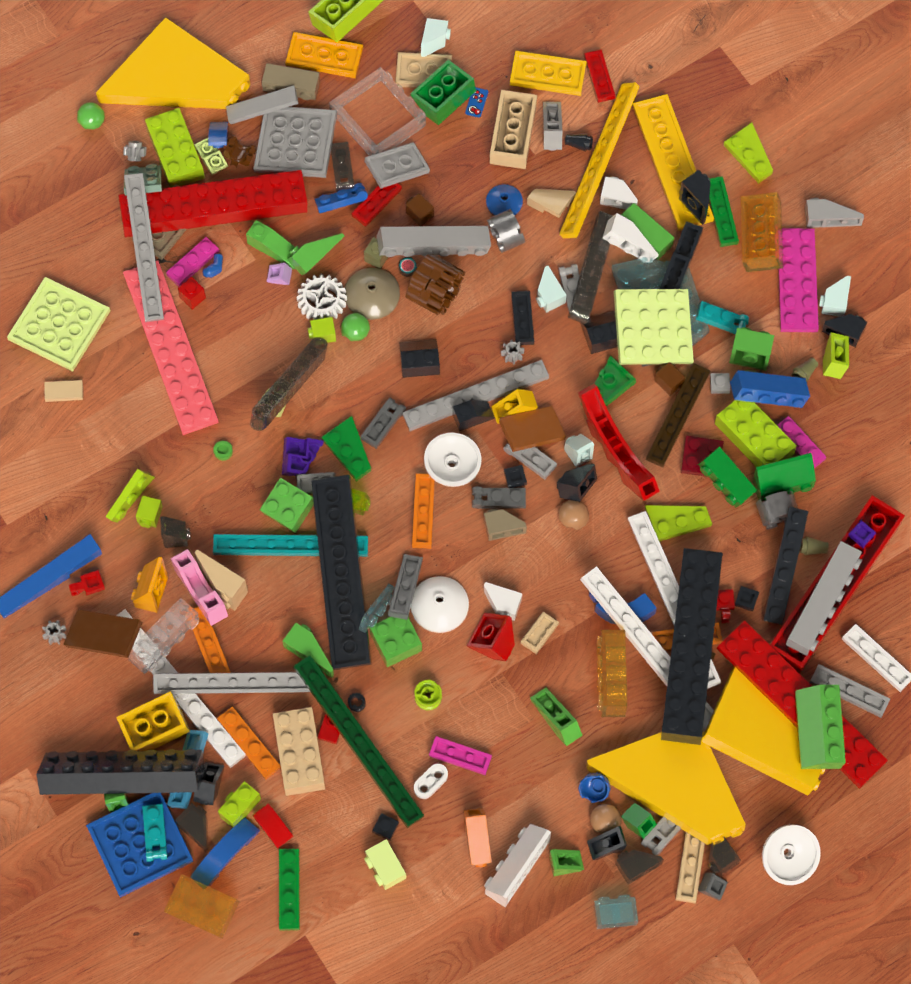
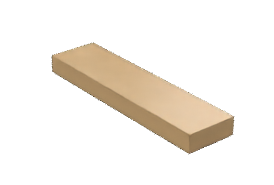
[676,832,705,904]

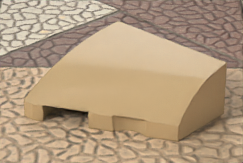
[527,189,576,218]

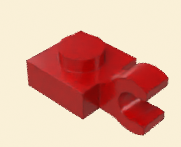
[69,570,105,596]
[716,589,735,623]

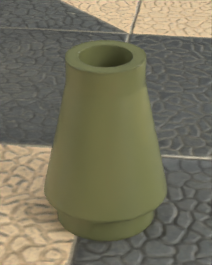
[792,358,818,382]
[799,536,829,555]

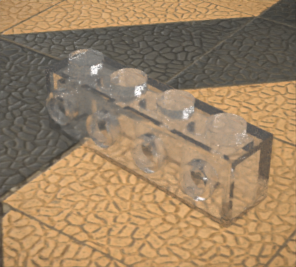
[128,598,199,674]

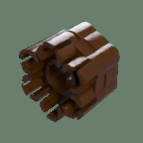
[405,254,466,315]

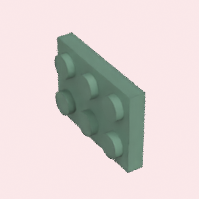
[124,164,162,195]

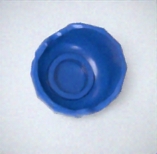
[578,773,611,803]

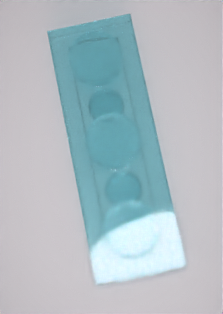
[359,584,395,633]

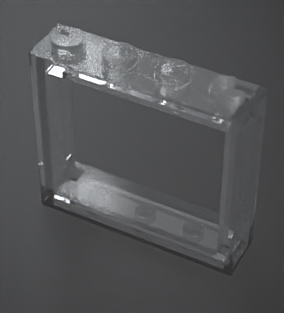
[329,67,426,156]

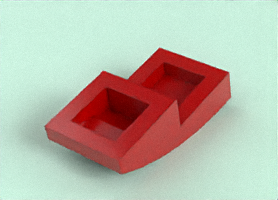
[252,803,294,849]

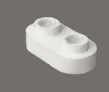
[414,764,448,799]

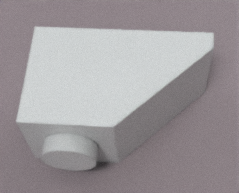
[600,177,638,210]
[484,582,522,621]

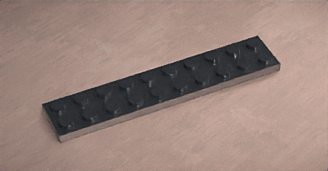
[311,475,372,670]

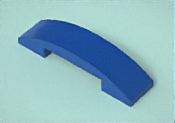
[191,818,260,891]

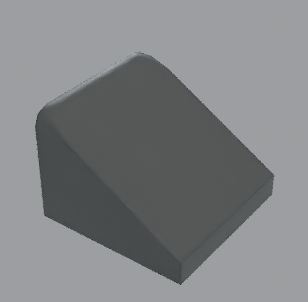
[698,873,728,900]

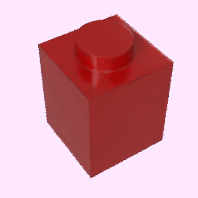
[178,277,206,310]

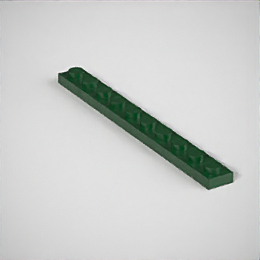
[293,655,424,828]

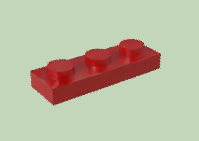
[584,50,616,103]
[352,183,402,227]

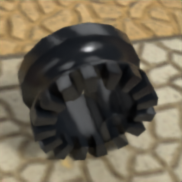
[348,693,366,712]

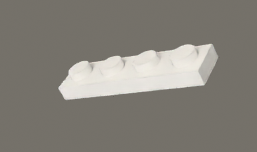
[842,624,911,692]

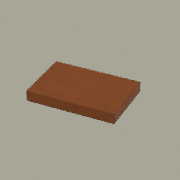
[499,406,566,452]

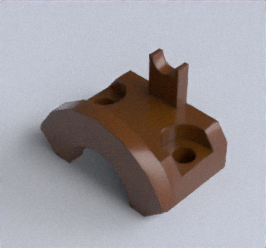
[223,136,257,168]

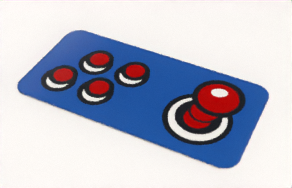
[465,88,488,118]

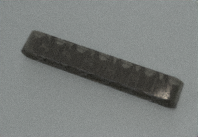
[568,211,613,325]
[250,337,328,431]

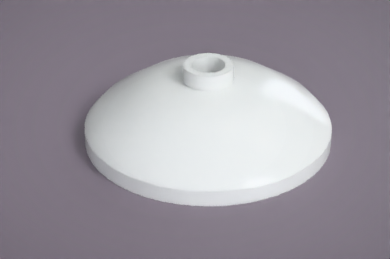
[424,433,481,487]
[411,576,469,633]
[762,824,820,885]

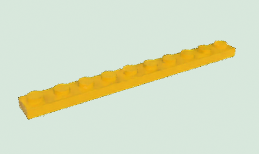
[559,82,640,239]

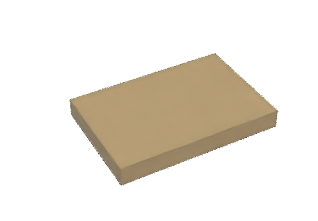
[396,52,452,88]

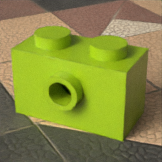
[218,781,261,828]

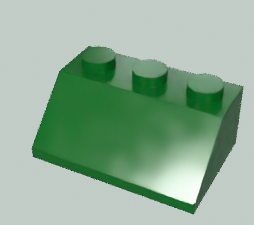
[410,60,476,125]
[752,453,816,501]

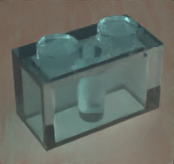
[594,895,638,929]

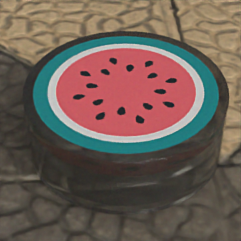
[398,257,417,277]

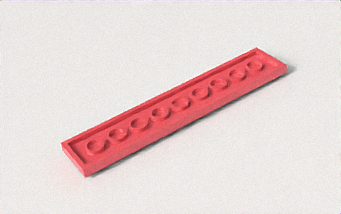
[123,260,219,435]

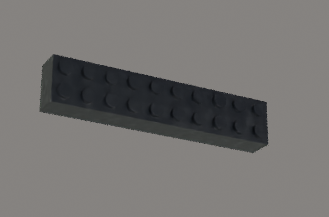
[661,548,723,745]

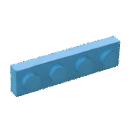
[167,730,208,809]

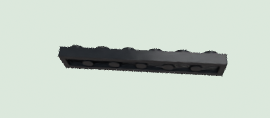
[762,507,809,625]

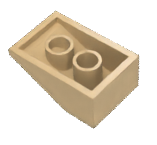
[195,550,248,611]

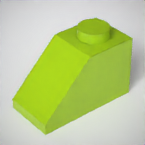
[823,332,849,379]

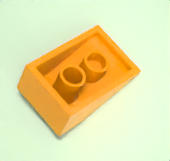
[131,557,168,613]

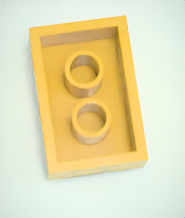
[116,691,190,751]

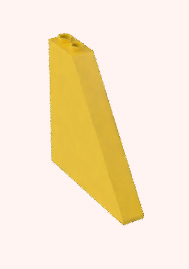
[96,18,250,109]
[701,666,825,796]
[587,732,746,845]

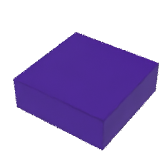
[848,520,876,548]

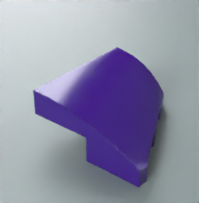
[282,437,324,476]

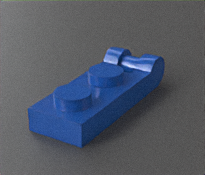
[315,183,368,214]

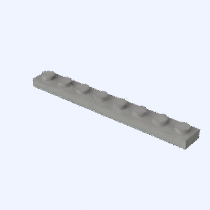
[124,173,164,322]
[402,360,549,431]
[153,672,310,694]

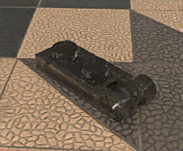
[331,142,354,192]

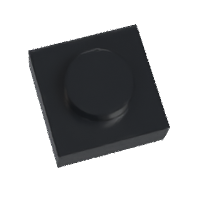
[504,465,527,488]
[735,586,759,612]
[372,813,399,841]

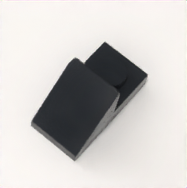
[587,826,627,860]

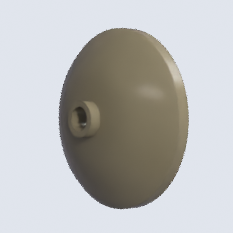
[345,268,400,320]

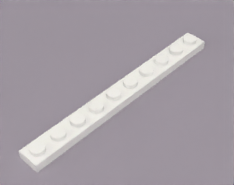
[628,511,721,689]
[580,566,714,732]
[116,609,246,768]

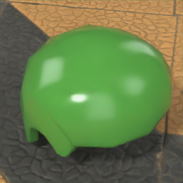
[77,102,105,130]
[340,313,370,341]

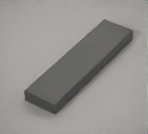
[388,554,423,620]

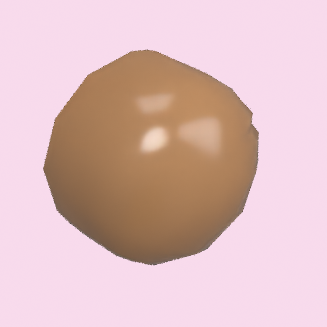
[559,500,589,530]
[590,804,622,834]

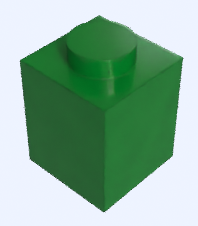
[621,803,657,839]

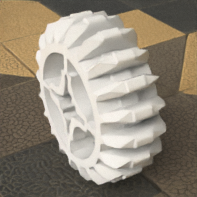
[297,273,347,320]

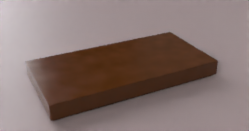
[63,609,143,658]

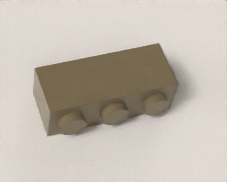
[262,63,320,100]

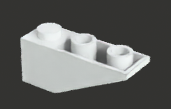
[602,213,659,264]

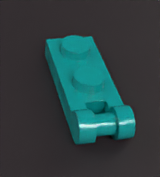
[696,301,749,334]
[142,804,168,862]

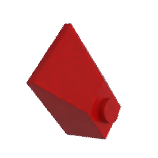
[467,613,515,661]

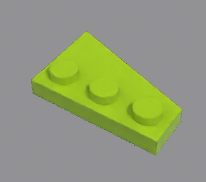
[724,123,773,184]
[106,469,155,523]
[645,505,712,542]

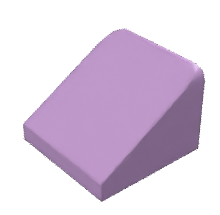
[267,263,292,285]

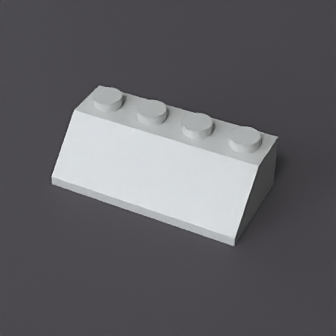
[484,824,551,907]

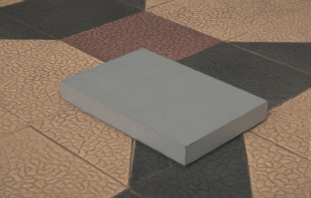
[364,142,430,188]

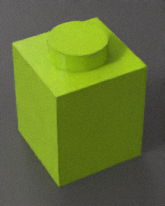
[308,317,336,345]
[136,496,163,528]

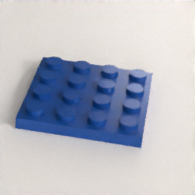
[86,793,194,898]

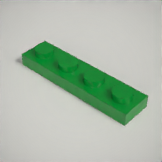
[709,176,739,247]
[279,849,300,931]

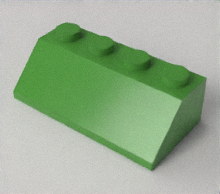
[795,685,846,769]

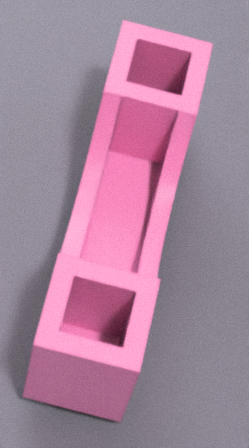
[171,549,228,626]

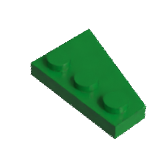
[581,356,636,407]
[322,416,371,482]

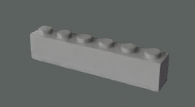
[377,226,491,257]
[786,541,862,656]

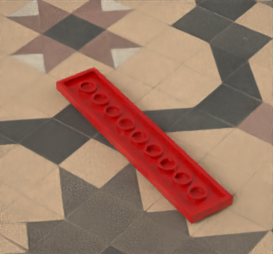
[716,621,888,789]

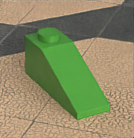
[246,220,295,269]
[287,233,345,275]
[282,623,334,678]
[530,688,583,746]

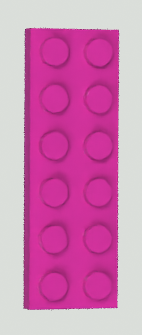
[777,228,819,332]

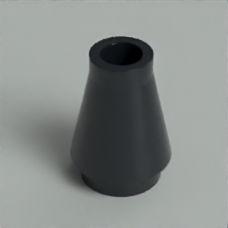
[565,134,593,152]

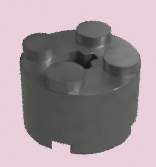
[487,209,525,253]
[756,491,798,530]

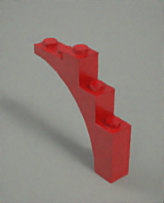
[578,384,660,501]

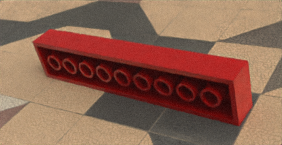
[118,170,308,237]
[770,495,905,674]

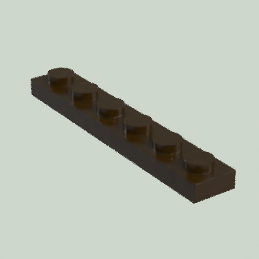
[646,363,710,468]

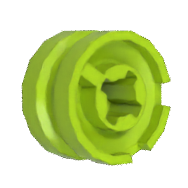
[414,680,442,711]

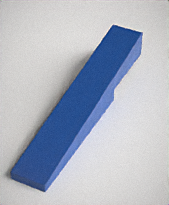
[0,534,102,618]

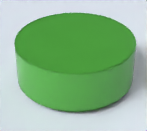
[213,441,233,461]

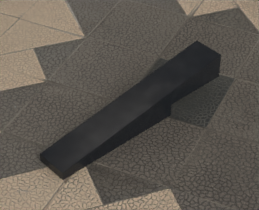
[659,221,704,289]

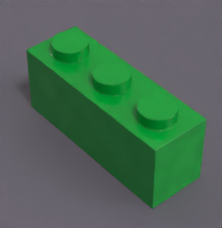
[698,447,757,508]

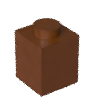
[406,194,434,226]
[655,362,685,396]

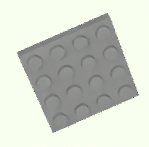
[254,107,337,178]

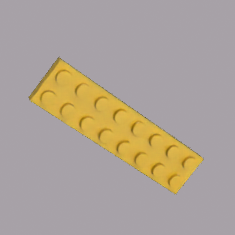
[633,94,714,231]

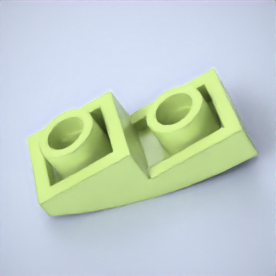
[194,138,228,175]

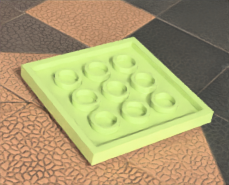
[7,277,110,371]
[614,289,694,365]

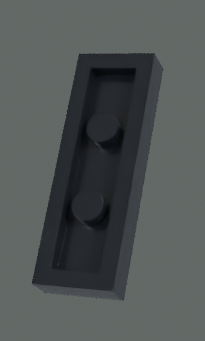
[511,291,535,345]

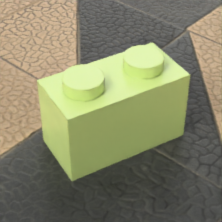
[364,839,406,890]

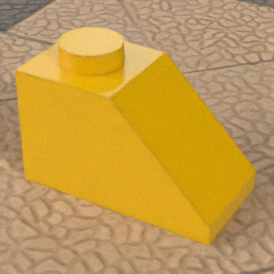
[492,389,538,424]

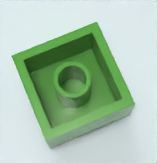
[729,327,774,371]
[260,477,314,534]
[370,617,422,667]

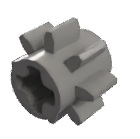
[123,141,146,161]
[501,340,524,365]
[42,620,66,645]

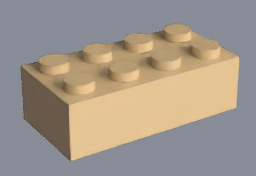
[490,90,537,169]
[273,707,325,796]

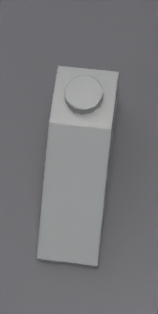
[543,102,563,151]
[805,198,864,228]

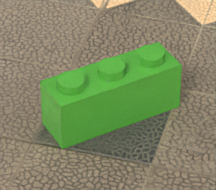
[621,203,675,260]

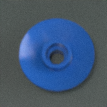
[486,184,523,216]

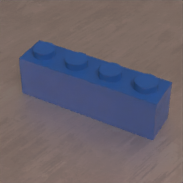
[730,370,810,408]

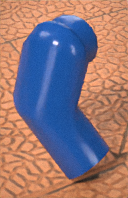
[203,254,223,278]

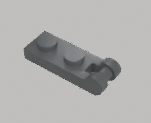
[361,397,406,449]
[472,487,526,509]

